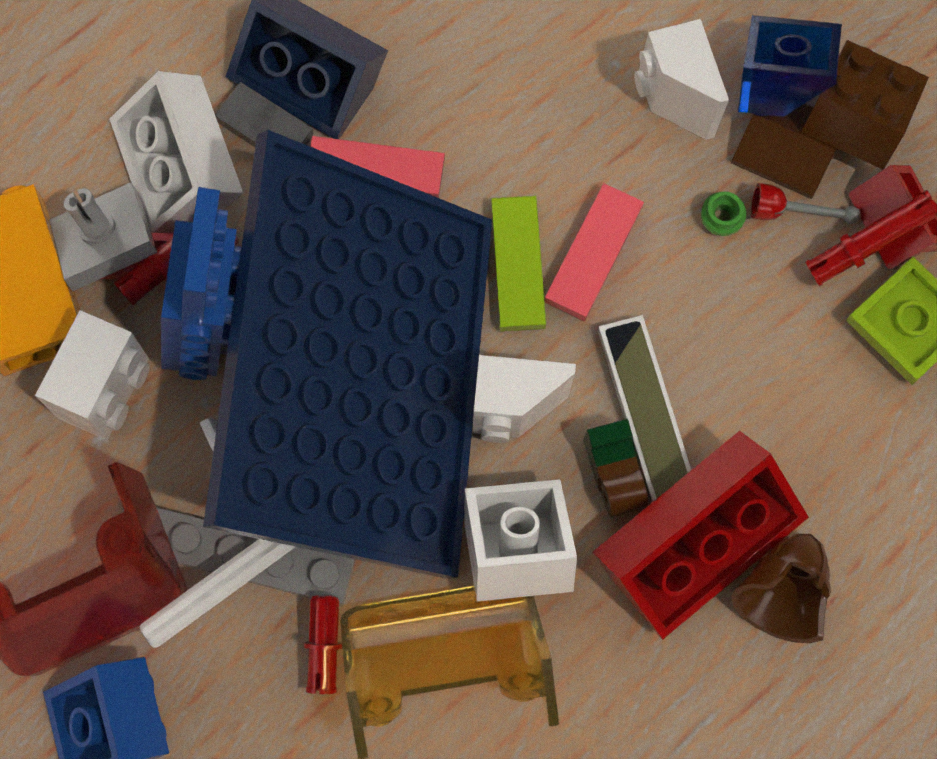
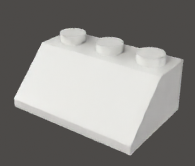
[109,71,243,233]

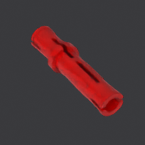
[805,190,937,287]

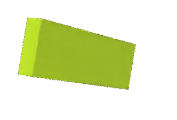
[491,196,546,332]

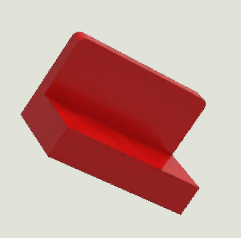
[849,165,937,269]

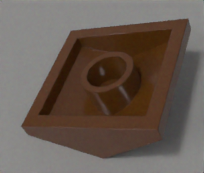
[731,87,836,199]

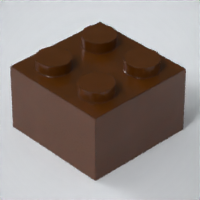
[801,40,929,170]

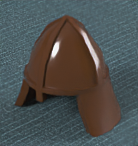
[731,534,831,644]

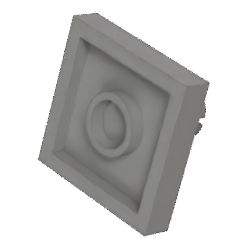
[49,182,157,291]

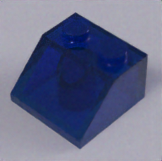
[738,15,842,117]

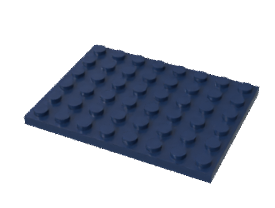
[203,130,492,579]

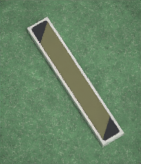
[598,315,691,504]

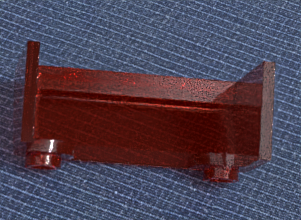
[0,462,187,676]

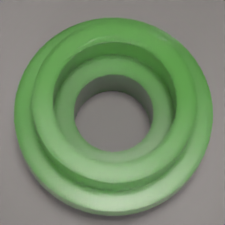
[701,192,746,236]

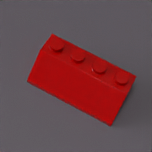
[592,431,809,640]

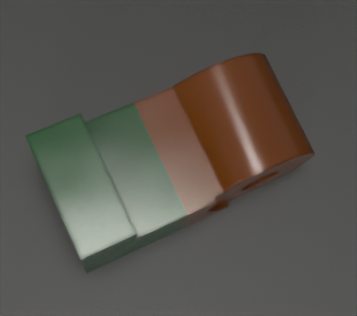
[583,419,648,517]

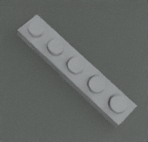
[111,499,356,607]

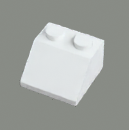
[634,19,729,140]
[472,355,576,443]

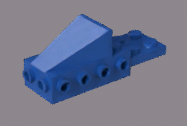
[161,187,241,380]

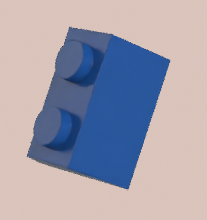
[43,657,169,759]

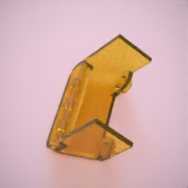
[340,586,559,759]

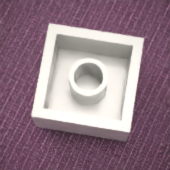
[35,310,150,441]
[464,479,577,602]

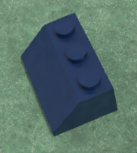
[225,0,388,139]

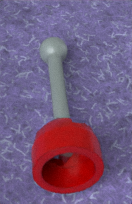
[751,183,861,224]

